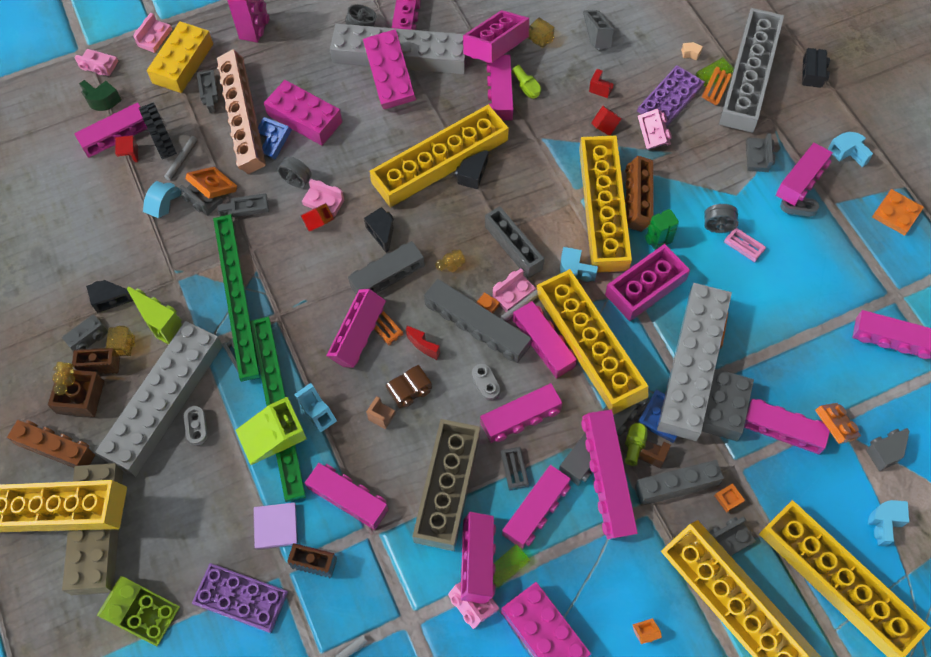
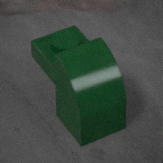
[79,80,122,111]

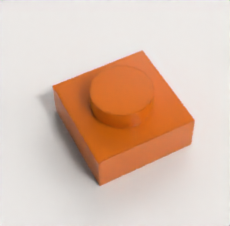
[476,292,500,313]
[714,483,745,513]
[633,618,662,644]

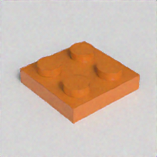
[185,167,237,199]
[872,189,924,236]
[815,403,861,444]

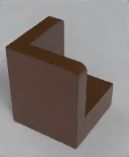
[638,441,671,469]

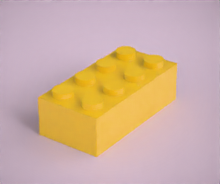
[146,21,213,93]

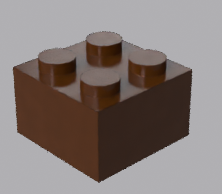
[48,369,104,417]

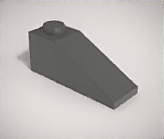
[583,10,614,50]

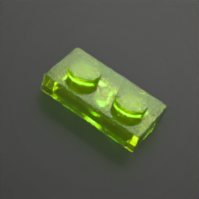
[696,57,734,87]
[493,544,530,589]

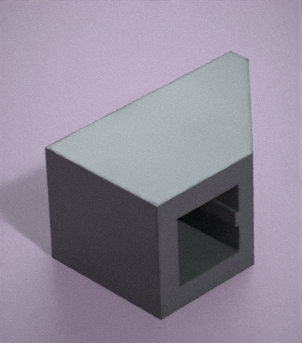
[866,428,910,471]

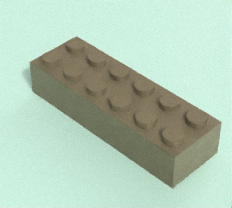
[412,419,480,551]
[62,463,123,595]

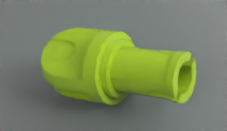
[511,65,541,99]
[625,423,648,466]

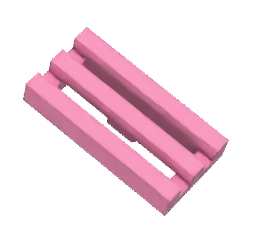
[724,228,766,263]

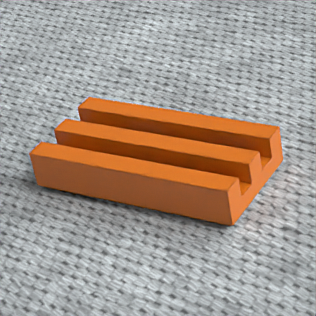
[702,67,732,105]
[374,311,404,346]

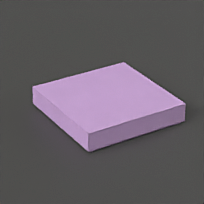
[254,502,298,550]

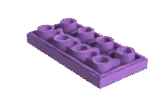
[637,65,705,128]
[192,563,288,633]

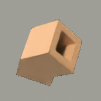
[681,42,703,60]

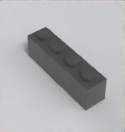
[485,206,544,279]
[348,241,425,295]
[635,460,724,506]

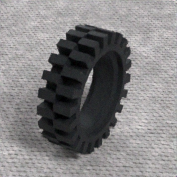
[139,102,177,160]

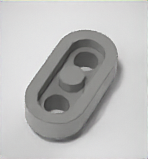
[472,364,500,401]
[184,406,208,446]

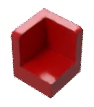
[589,69,614,98]
[591,106,622,136]
[115,135,138,162]
[301,203,334,231]

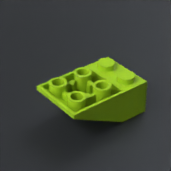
[127,286,183,345]
[235,397,307,465]
[96,576,180,646]

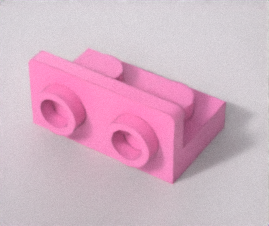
[133,13,172,53]
[75,49,119,76]
[638,109,672,150]
[302,179,344,217]
[493,268,536,312]
[448,582,500,629]

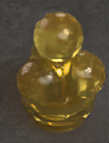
[435,249,466,272]
[52,362,75,395]

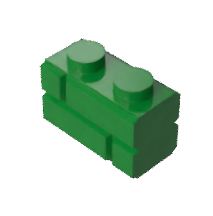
[645,209,679,250]

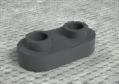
[780,198,819,217]

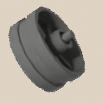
[345,4,377,27]
[277,156,312,188]
[704,204,738,233]

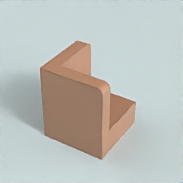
[366,396,396,429]

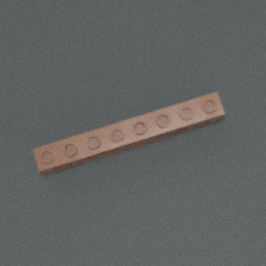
[217,49,266,174]

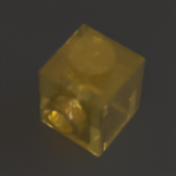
[528,17,555,48]
[106,326,136,356]

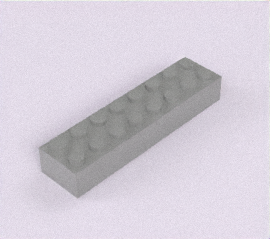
[719,8,784,133]
[330,24,467,74]
[657,283,732,441]
[95,321,223,477]

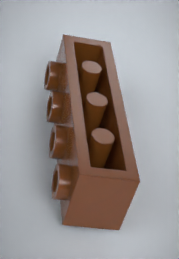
[625,156,653,232]
[7,420,95,468]

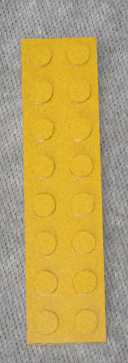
[369,104,509,208]
[579,136,632,272]
[536,269,648,415]
[0,480,127,532]
[759,500,931,657]
[661,520,821,657]

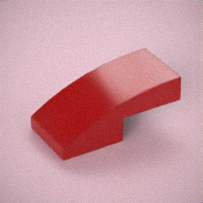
[406,326,440,360]

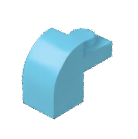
[828,132,873,167]
[143,181,181,218]
[560,247,598,282]
[294,383,337,432]
[868,500,909,547]

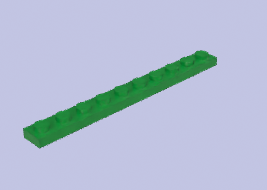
[213,214,260,382]
[250,317,306,502]

